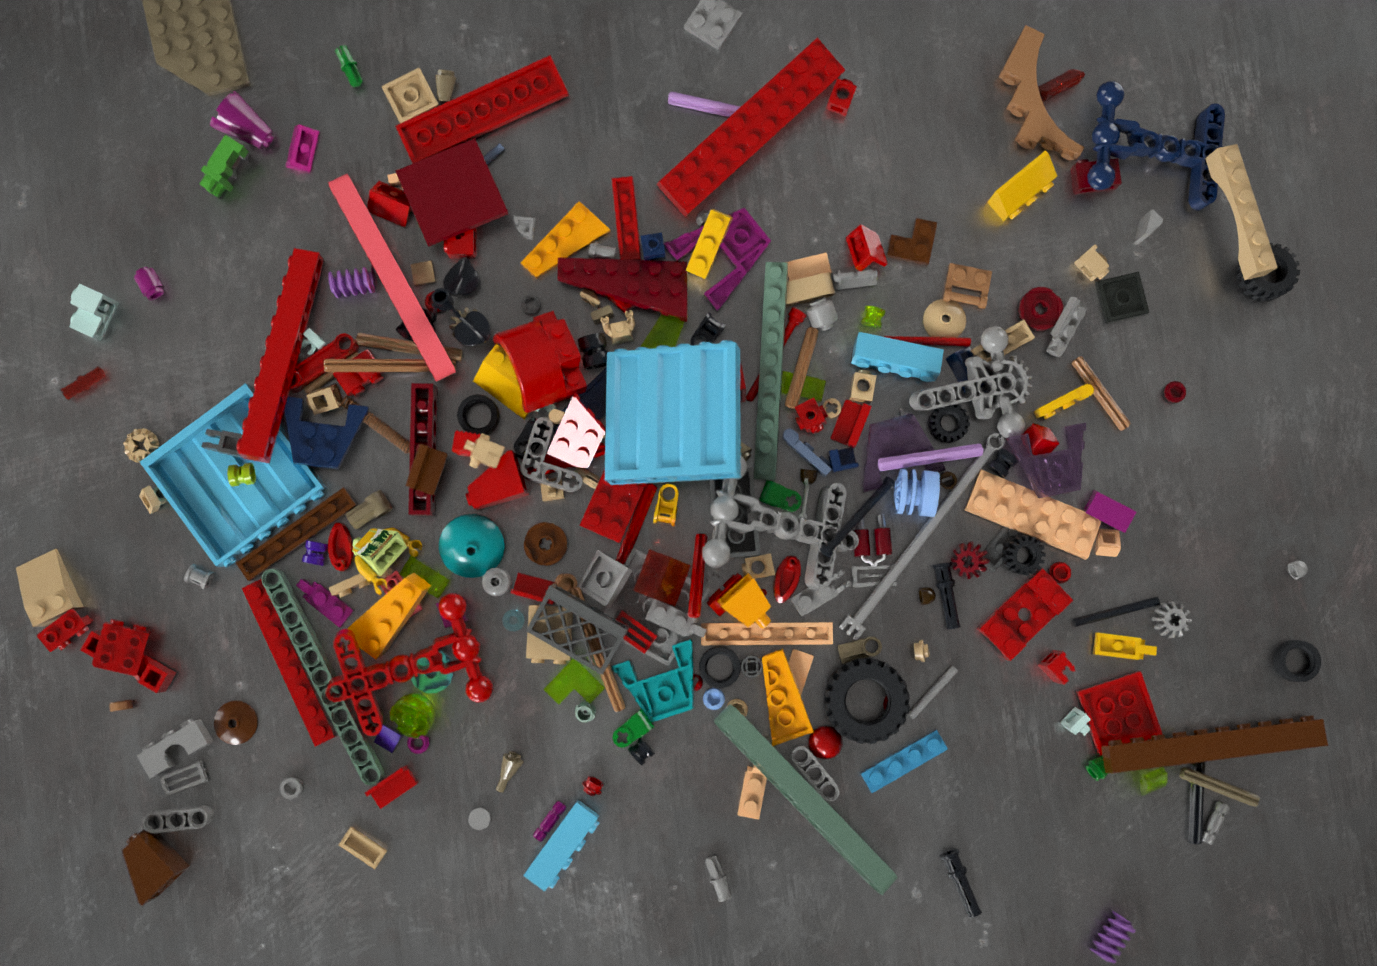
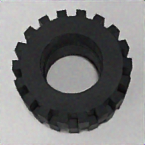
[1237,243,1300,302]

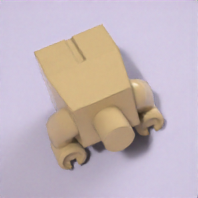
[600,310,635,346]
[464,434,505,468]

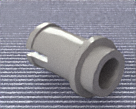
[588,242,616,259]

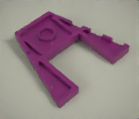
[664,208,771,311]

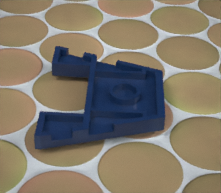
[284,397,369,469]

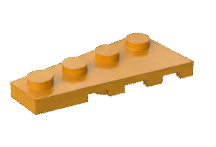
[520,201,611,279]

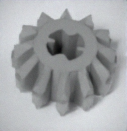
[1152,601,1192,638]

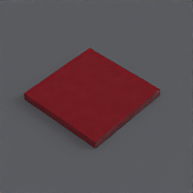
[396,139,509,247]

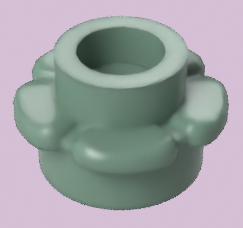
[575,701,596,723]

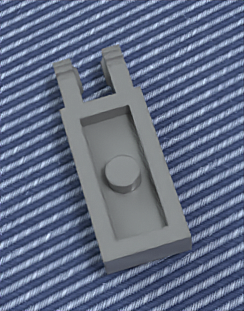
[790,569,853,617]

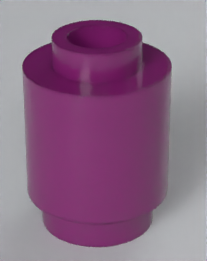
[134,266,164,300]

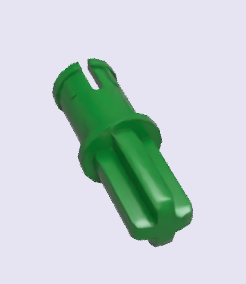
[335,45,363,87]

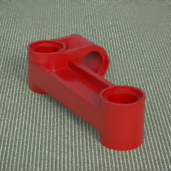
[289,333,359,393]

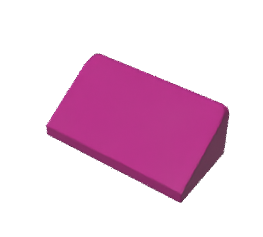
[286,124,319,172]

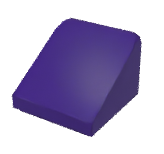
[374,723,404,753]

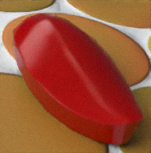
[328,522,354,571]
[773,555,801,603]

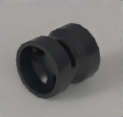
[987,448,1018,478]

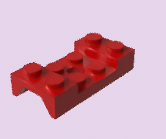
[977,568,1073,661]

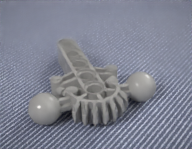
[909,326,1033,439]

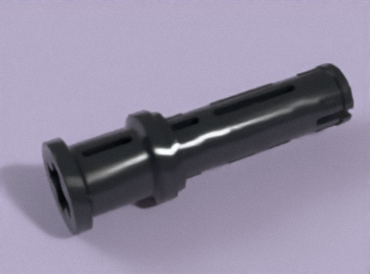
[932,562,961,629]
[940,849,982,918]

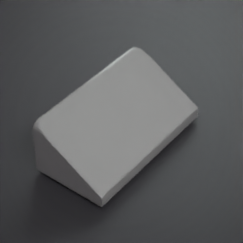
[1134,209,1164,245]

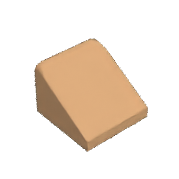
[1095,529,1121,557]

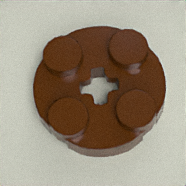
[524,522,568,566]

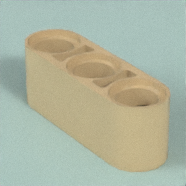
[786,272,835,307]

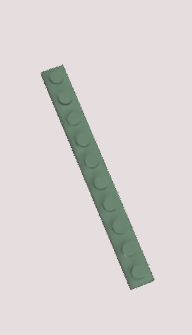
[754,262,788,480]

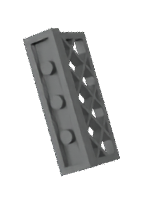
[526,584,630,675]

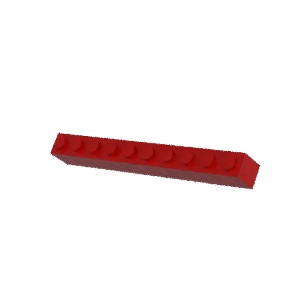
[237,248,324,464]

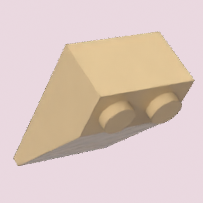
[16,549,84,627]

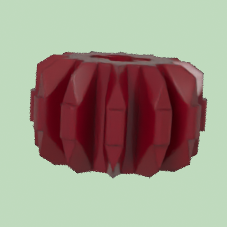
[951,541,989,579]

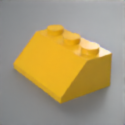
[987,150,1057,222]
[473,344,531,420]

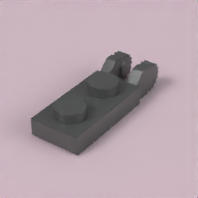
[202,429,243,458]

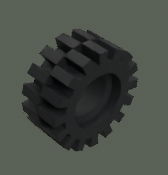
[928,404,970,443]
[1002,534,1046,576]

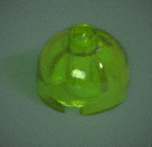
[389,693,436,738]

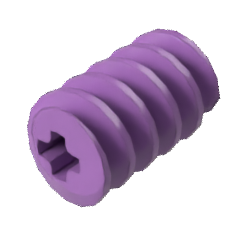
[328,266,377,298]
[1089,911,1136,963]

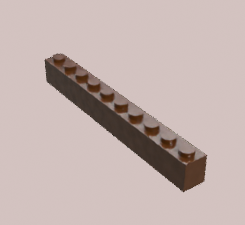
[1101,715,1328,773]

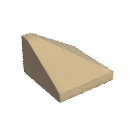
[580,288,601,309]

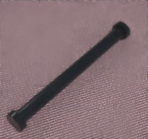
[820,476,895,557]

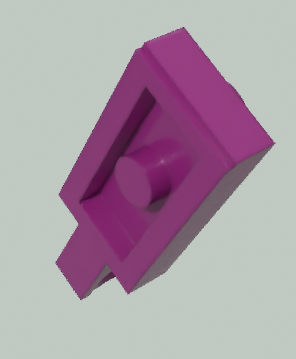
[296,578,355,628]

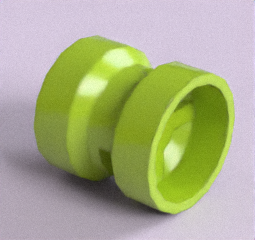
[227,463,256,487]

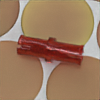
[60,366,107,400]

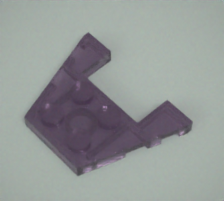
[862,413,946,492]
[1007,422,1086,498]

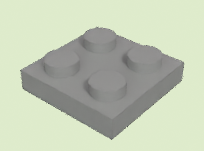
[684,0,742,51]
[576,550,633,609]

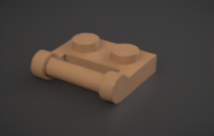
[942,263,992,309]

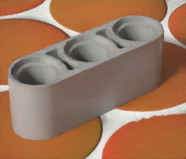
[790,744,839,802]
[143,805,214,833]

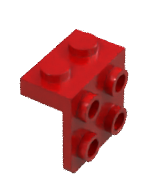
[92,619,151,676]

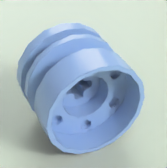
[894,468,940,517]

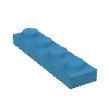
[860,729,948,793]

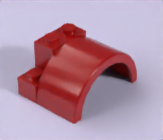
[493,311,587,413]

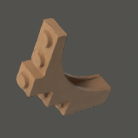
[999,25,1084,161]

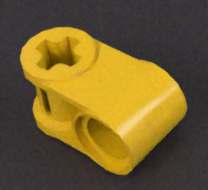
[653,484,679,527]

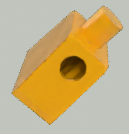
[718,573,771,628]

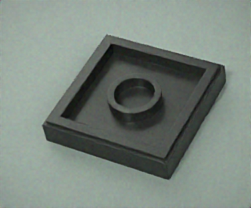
[1095,271,1150,324]

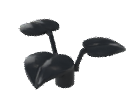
[396,257,491,346]

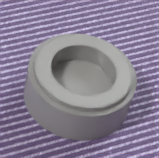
[280,776,304,799]
[468,807,491,830]

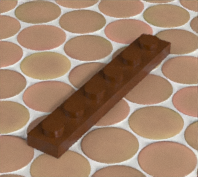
[236,487,358,581]

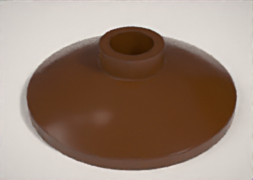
[214,701,258,745]

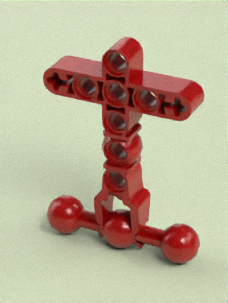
[326,593,493,736]

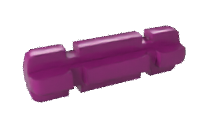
[533,801,566,842]

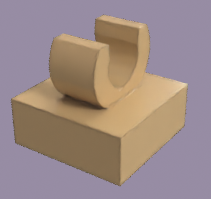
[540,477,565,502]
[139,485,167,514]

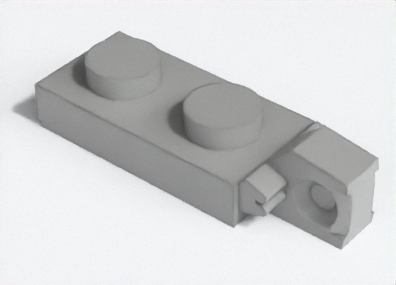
[1046,297,1088,357]
[645,599,707,638]

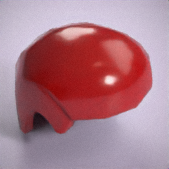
[808,726,843,760]

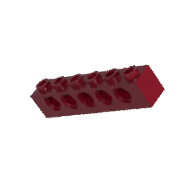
[408,383,437,516]

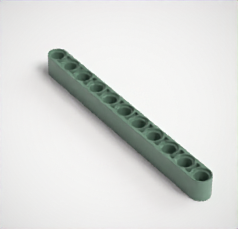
[261,569,385,786]
[714,704,897,895]

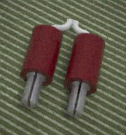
[853,514,892,567]

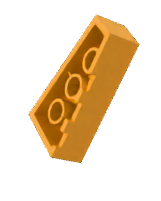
[347,573,431,660]

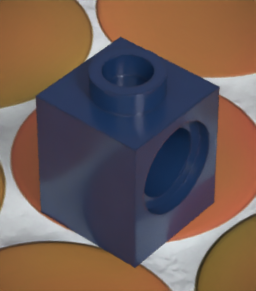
[641,232,666,261]

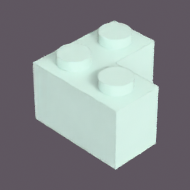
[69,284,119,341]

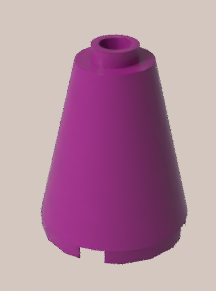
[210,91,274,149]

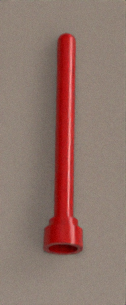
[746,307,807,402]

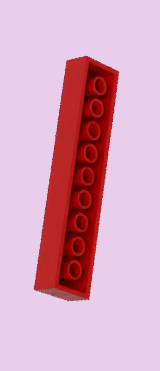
[657,37,846,217]

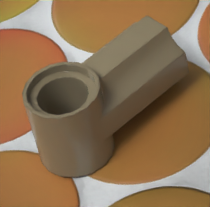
[346,490,393,530]
[837,636,882,664]

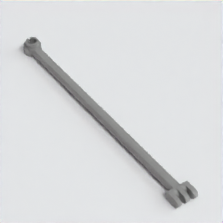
[839,433,1005,641]

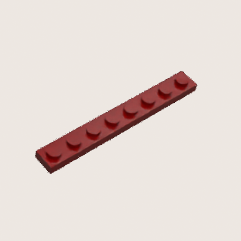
[242,579,337,747]

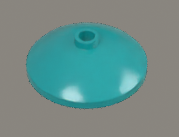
[439,514,505,578]

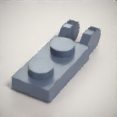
[782,428,832,477]

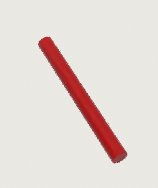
[884,336,971,346]

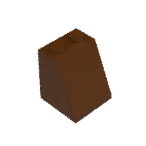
[122,829,190,906]

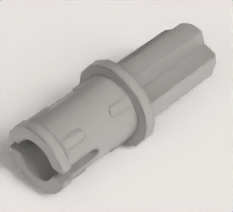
[705,856,732,902]

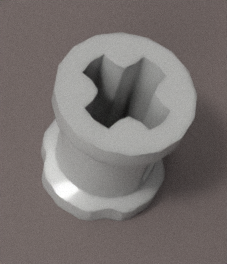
[184,564,214,590]

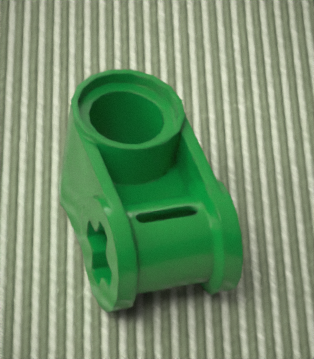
[759,480,802,512]
[613,709,655,748]

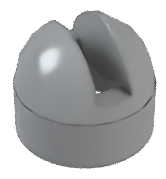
[1287,561,1308,580]

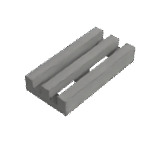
[851,564,897,588]
[159,760,210,797]

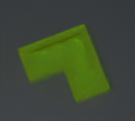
[543,659,605,705]

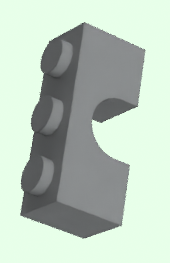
[137,718,214,778]

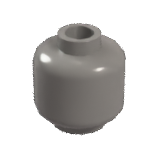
[807,297,838,331]
[482,568,512,596]

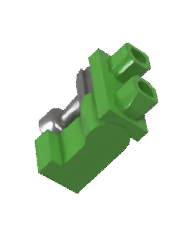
[199,135,250,198]

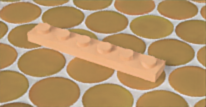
[701,622,833,645]

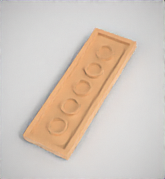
[964,469,1102,560]

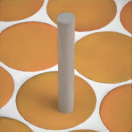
[907,665,958,719]

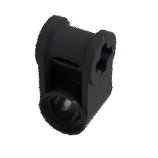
[690,313,727,346]
[514,417,549,460]

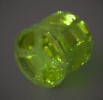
[861,305,886,329]

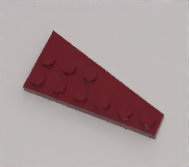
[557,258,687,323]

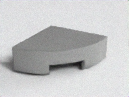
[514,215,536,240]

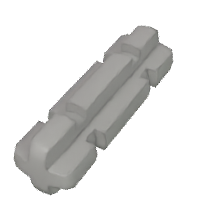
[1202,801,1229,844]

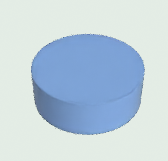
[703,687,725,710]

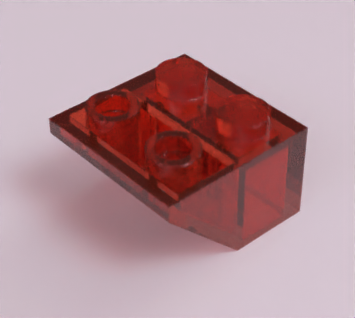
[633,549,691,606]

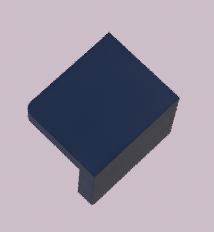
[827,447,859,474]

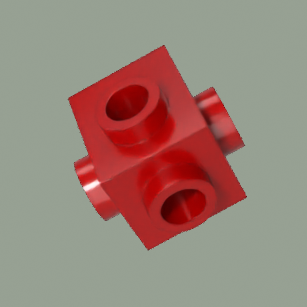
[795,397,828,434]

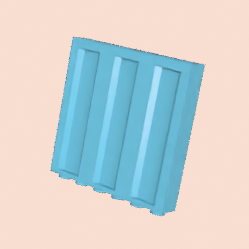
[605,340,741,485]
[140,383,328,568]

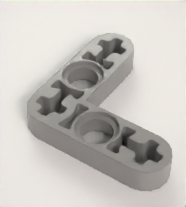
[520,417,583,493]

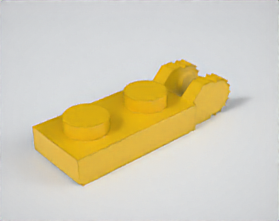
[1033,383,1095,419]

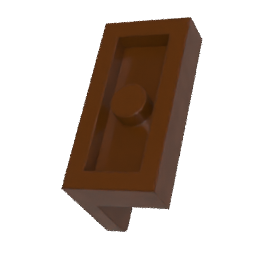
[405,444,448,495]

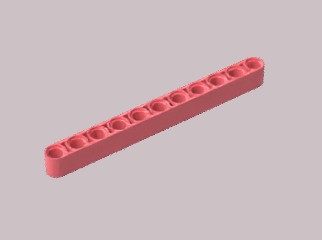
[328,173,456,382]

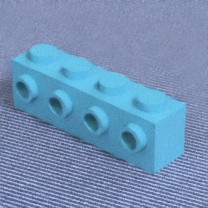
[851,332,944,382]
[523,800,599,892]

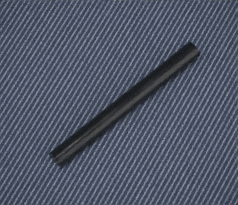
[1073,597,1160,627]

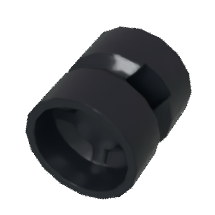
[577,333,609,370]

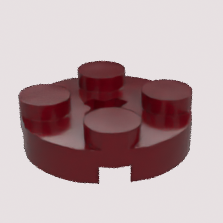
[1018,287,1063,331]

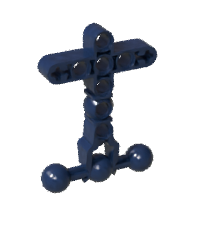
[1087,81,1225,210]

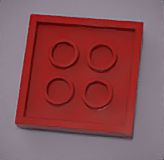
[1076,671,1162,755]

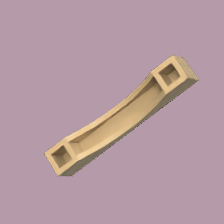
[1205,144,1278,280]

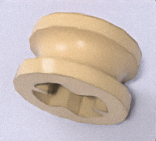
[823,398,842,419]

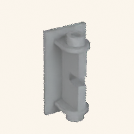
[831,263,877,290]

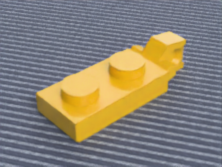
[1093,632,1157,660]

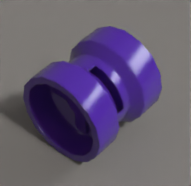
[302,540,328,566]

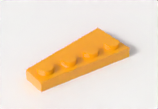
[762,649,814,746]

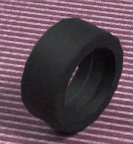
[457,394,500,435]
[1274,640,1321,682]
[699,646,741,688]

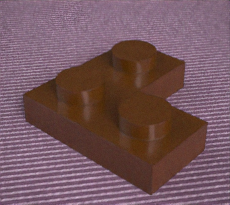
[886,218,937,266]

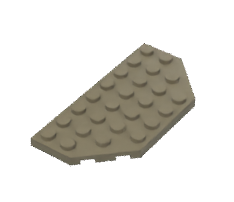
[142,0,251,96]

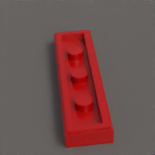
[612,176,641,260]

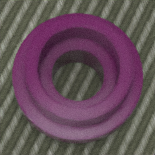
[407,731,430,754]

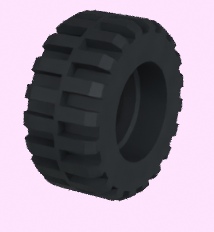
[824,658,910,744]

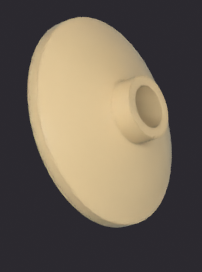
[923,299,966,338]

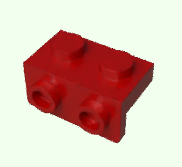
[37,608,93,653]

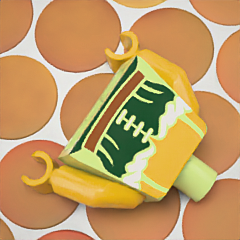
[352,527,422,595]

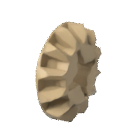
[123,428,159,463]

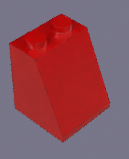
[465,450,529,511]

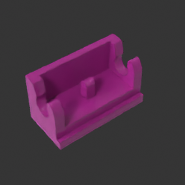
[1084,490,1137,533]

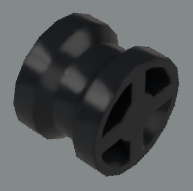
[628,738,655,766]

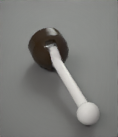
[799,469,818,521]

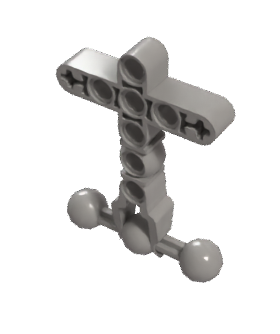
[702,456,859,589]

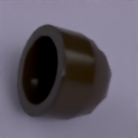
[939,471,957,489]
[919,587,936,605]

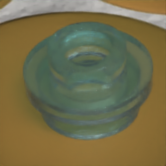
[502,609,525,631]

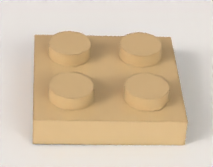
[381,67,439,124]

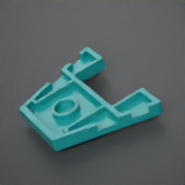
[611,639,694,723]

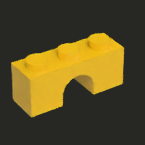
[686,209,733,279]

